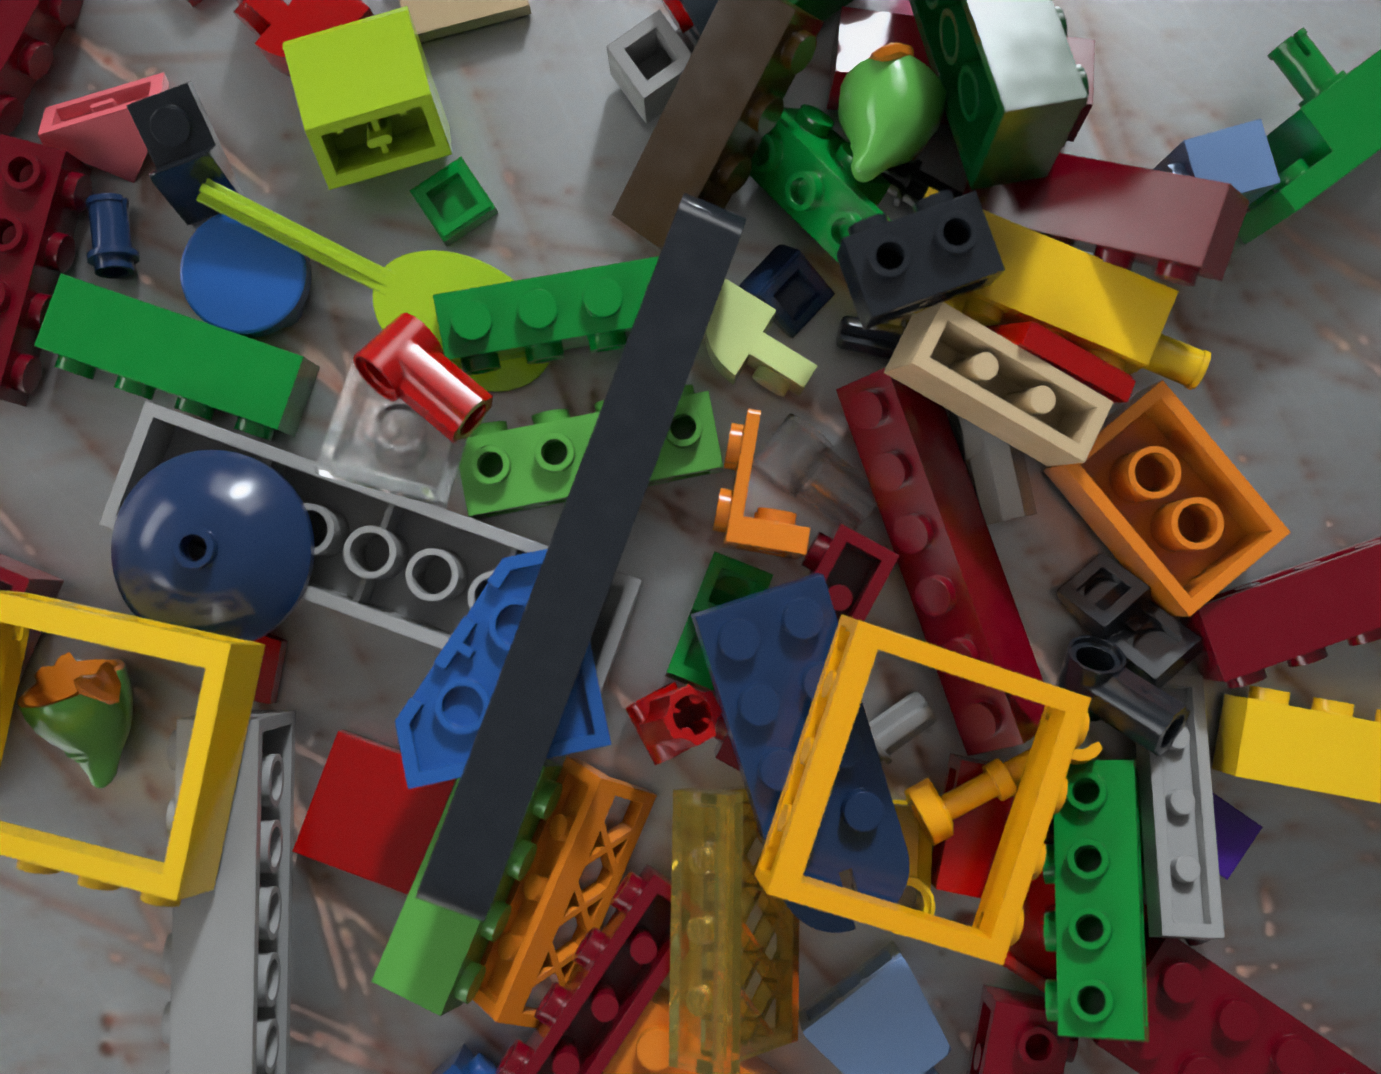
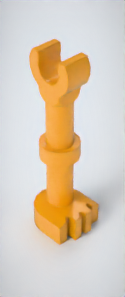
[903,742,1103,846]

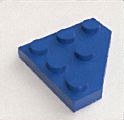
[395,549,611,789]

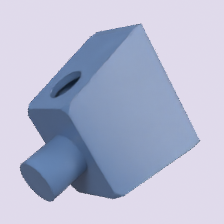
[798,941,952,1074]

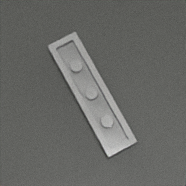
[1136,673,1225,940]

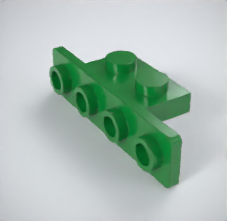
[750,104,892,263]

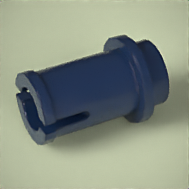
[86,193,140,279]

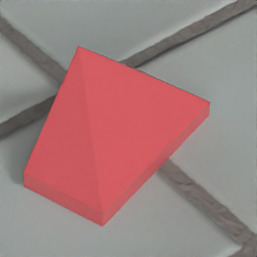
[38,72,169,183]

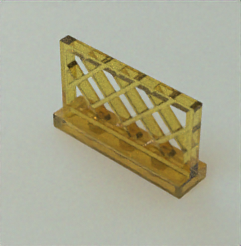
[668,785,800,1074]

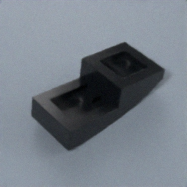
[1057,552,1202,689]

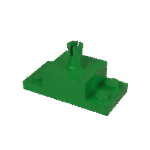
[1238,27,1381,245]

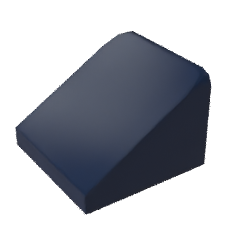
[739,244,835,338]

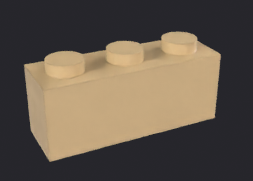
[884,302,1114,467]

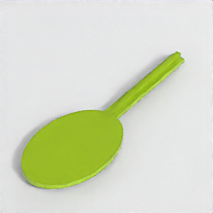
[196,178,549,392]

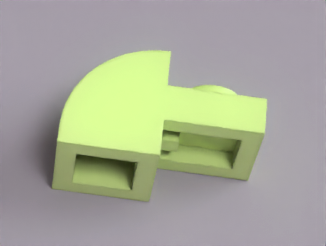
[705,278,817,397]

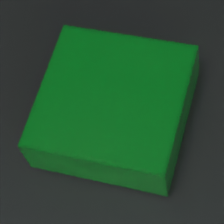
[409,157,498,247]

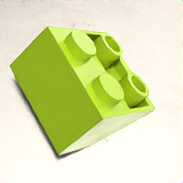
[283,6,452,190]

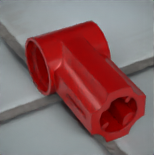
[353,313,493,444]
[625,681,722,765]

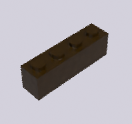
[611,0,824,250]

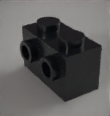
[836,190,1005,330]

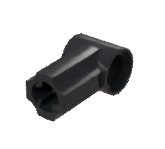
[1055,635,1190,757]

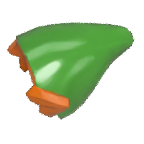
[838,43,946,183]
[17,652,134,789]

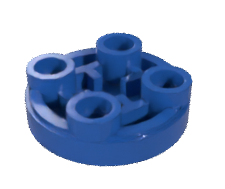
[180,213,312,338]

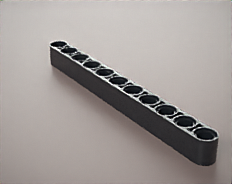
[415,192,746,922]

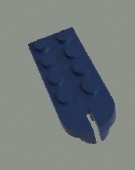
[691,573,910,933]

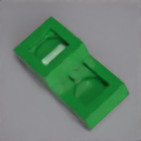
[665,551,774,697]

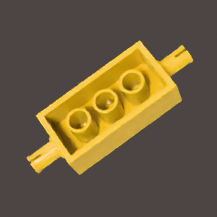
[914,187,1211,390]

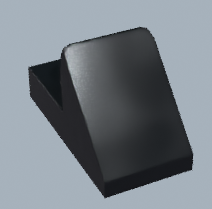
[126,81,245,226]

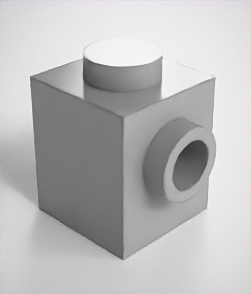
[606,9,695,124]

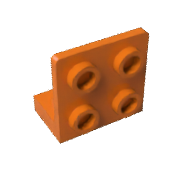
[713,408,810,560]

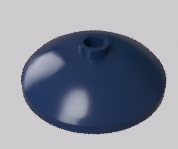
[111,450,315,642]

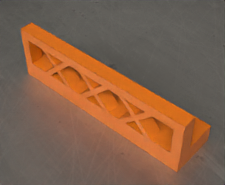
[472,756,657,1028]

